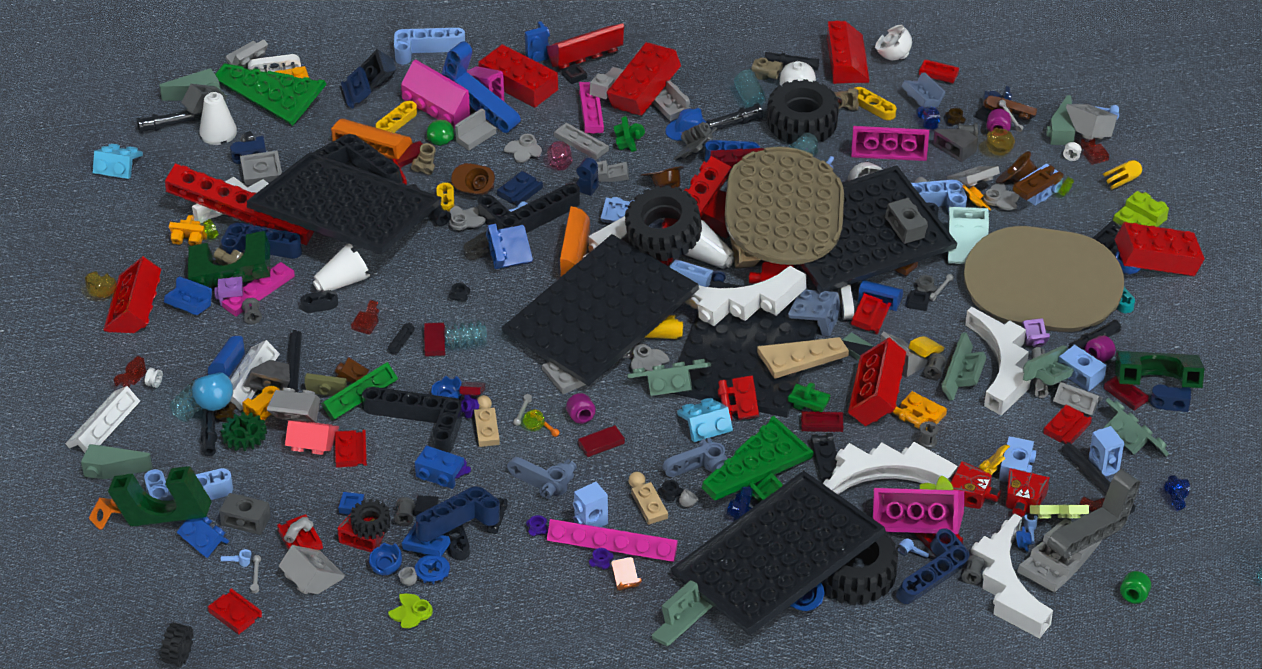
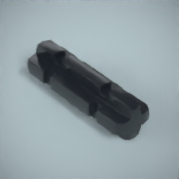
[388,322,415,354]
[487,497,508,534]

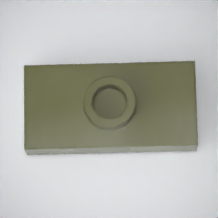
[305,373,347,396]

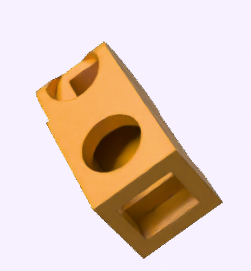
[242,386,279,420]

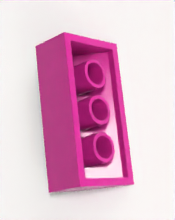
[401,59,470,130]
[851,126,929,161]
[873,488,965,534]

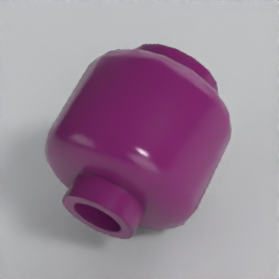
[986,109,1012,137]
[1085,335,1116,363]
[566,393,596,424]

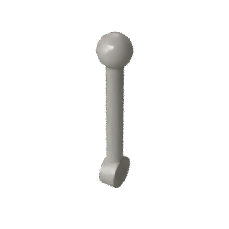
[998,100,1023,132]
[929,274,954,301]
[513,394,532,426]
[250,555,261,593]

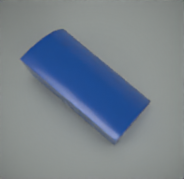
[858,280,903,311]
[208,336,245,377]

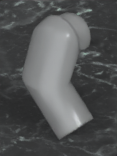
[284,517,313,543]

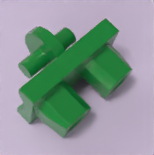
[613,116,645,152]
[788,382,831,412]

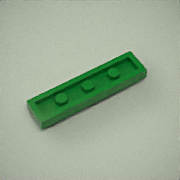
[321,362,398,421]

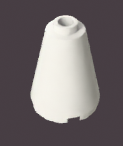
[199,92,237,145]
[685,220,735,269]
[313,244,370,292]

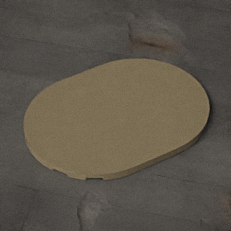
[724,147,844,265]
[964,226,1124,332]

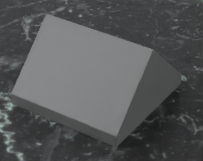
[880,331,929,377]

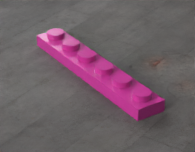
[547,519,678,562]

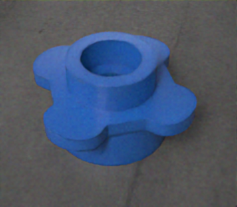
[1016,526,1032,552]

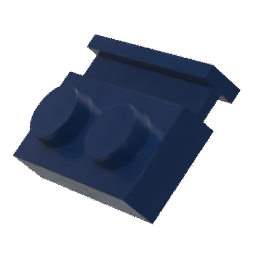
[341,66,371,109]
[497,171,543,207]

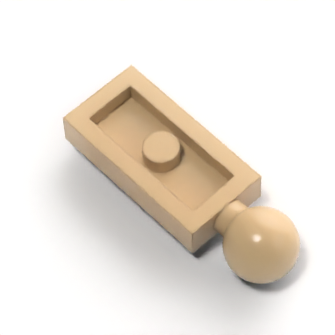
[474,395,500,447]
[629,472,668,525]

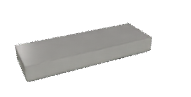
[554,123,609,160]

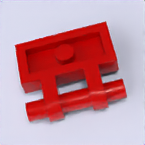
[717,375,760,421]

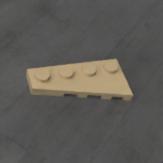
[757,337,849,379]

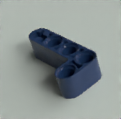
[221,223,302,259]
[416,486,500,542]
[896,528,969,604]

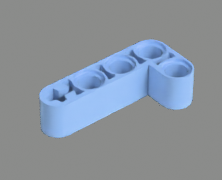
[394,28,465,65]
[911,180,967,213]
[144,468,233,501]

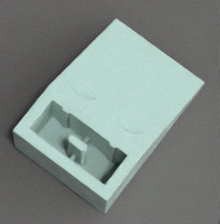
[948,207,989,264]

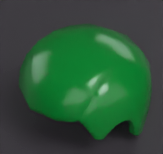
[426,119,454,146]

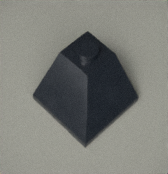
[360,49,397,91]

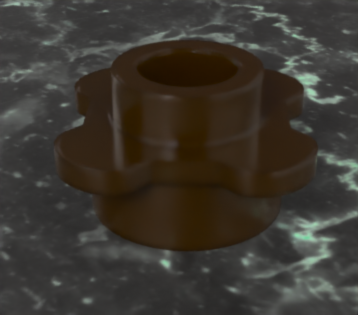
[945,108,966,125]
[215,403,236,422]

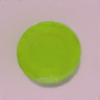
[1058,176,1075,196]
[203,219,219,239]
[523,409,545,431]

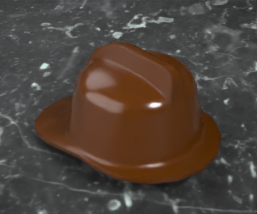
[996,151,1037,184]
[451,163,495,195]
[640,166,684,188]

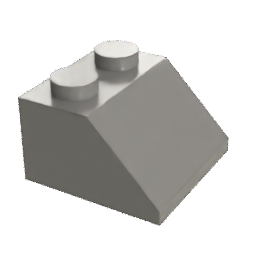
[1066,104,1118,140]
[267,388,320,423]
[279,545,345,594]

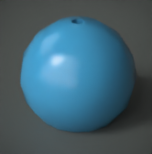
[192,372,233,411]

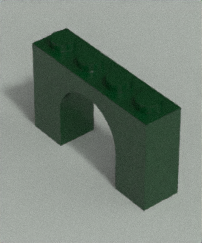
[188,231,270,289]
[1115,351,1205,388]
[108,466,212,527]

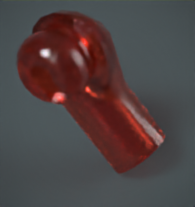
[1079,496,1105,512]

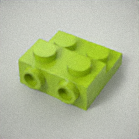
[1113,191,1169,227]

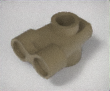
[751,58,783,80]
[834,88,859,110]
[411,143,436,175]
[214,248,243,266]

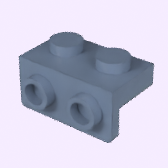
[901,73,945,108]

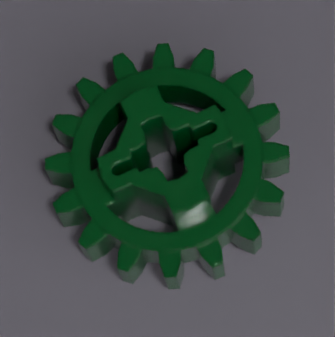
[221,412,267,451]

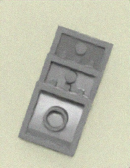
[1017,518,1102,592]

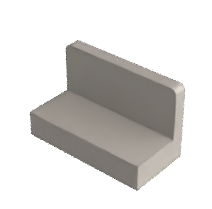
[455,109,496,150]
[1053,382,1103,416]

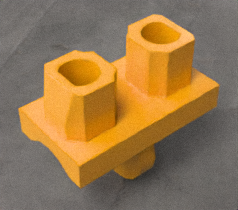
[169,215,207,246]

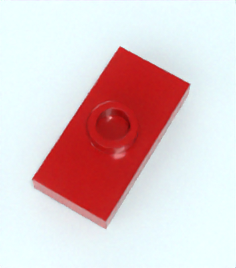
[919,60,959,84]

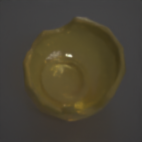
[986,128,1015,156]
[85,271,117,298]

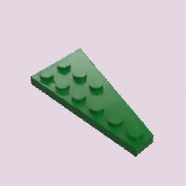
[215,63,327,126]
[702,416,813,501]

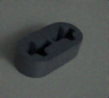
[300,290,338,313]

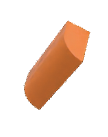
[331,119,413,160]
[560,206,590,276]

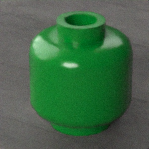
[1120,571,1151,604]

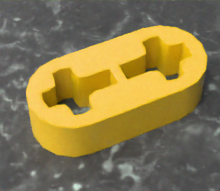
[436,183,455,211]

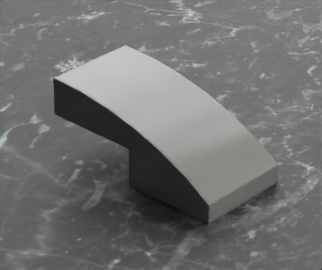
[597,160,629,182]

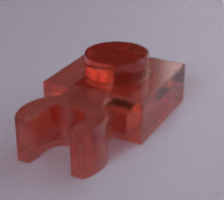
[1080,138,1110,165]

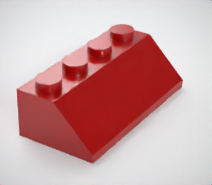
[827,20,869,84]
[546,23,624,69]
[103,256,161,333]

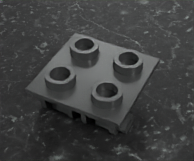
[673,122,717,160]

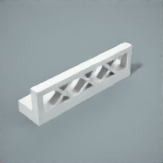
[230,340,280,411]
[65,386,140,453]

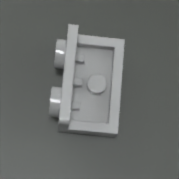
[225,39,268,67]
[652,80,690,121]

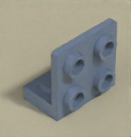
[788,290,842,336]

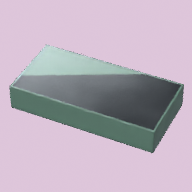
[842,332,874,360]

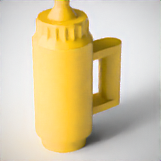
[644,315,683,339]

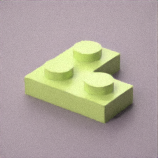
[1030,505,1089,518]

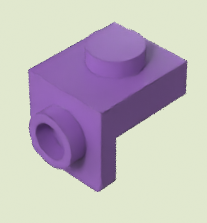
[215,277,243,306]
[1022,318,1050,347]

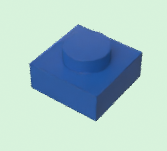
[338,492,365,514]

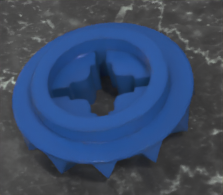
[415,555,450,584]

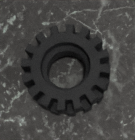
[350,499,390,540]
[160,622,194,666]

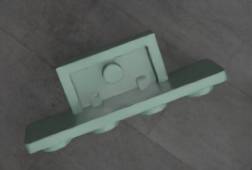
[942,332,987,401]
[1023,345,1074,385]
[627,359,711,396]
[1104,398,1169,457]
[652,580,713,646]

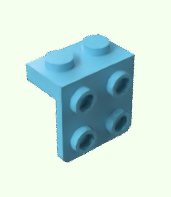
[93,144,143,179]
[677,398,733,442]

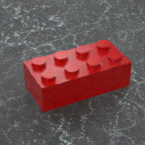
[606,42,681,116]
[478,44,558,108]
[1114,222,1205,276]
[848,337,906,427]

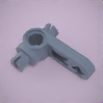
[662,438,728,477]
[507,457,577,499]

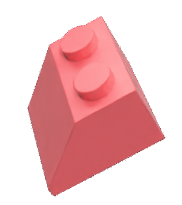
[285,420,339,455]

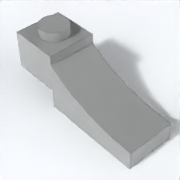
[590,67,623,99]

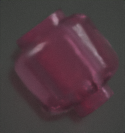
[547,141,573,170]

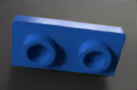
[525,21,550,62]
[164,276,212,315]
[415,445,464,489]
[177,516,229,558]

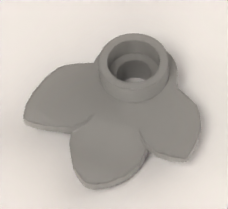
[504,134,542,163]
[983,183,1020,210]
[449,205,486,231]
[631,344,670,371]

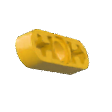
[855,87,897,120]
[375,101,417,132]

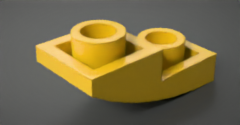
[908,336,945,358]

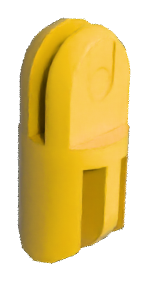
[1103,160,1142,190]

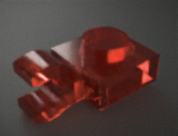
[351,300,379,335]
[114,355,147,387]

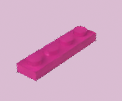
[579,82,604,134]
[222,262,295,316]

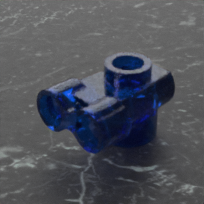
[916,107,941,129]
[1164,475,1190,510]
[727,487,753,521]

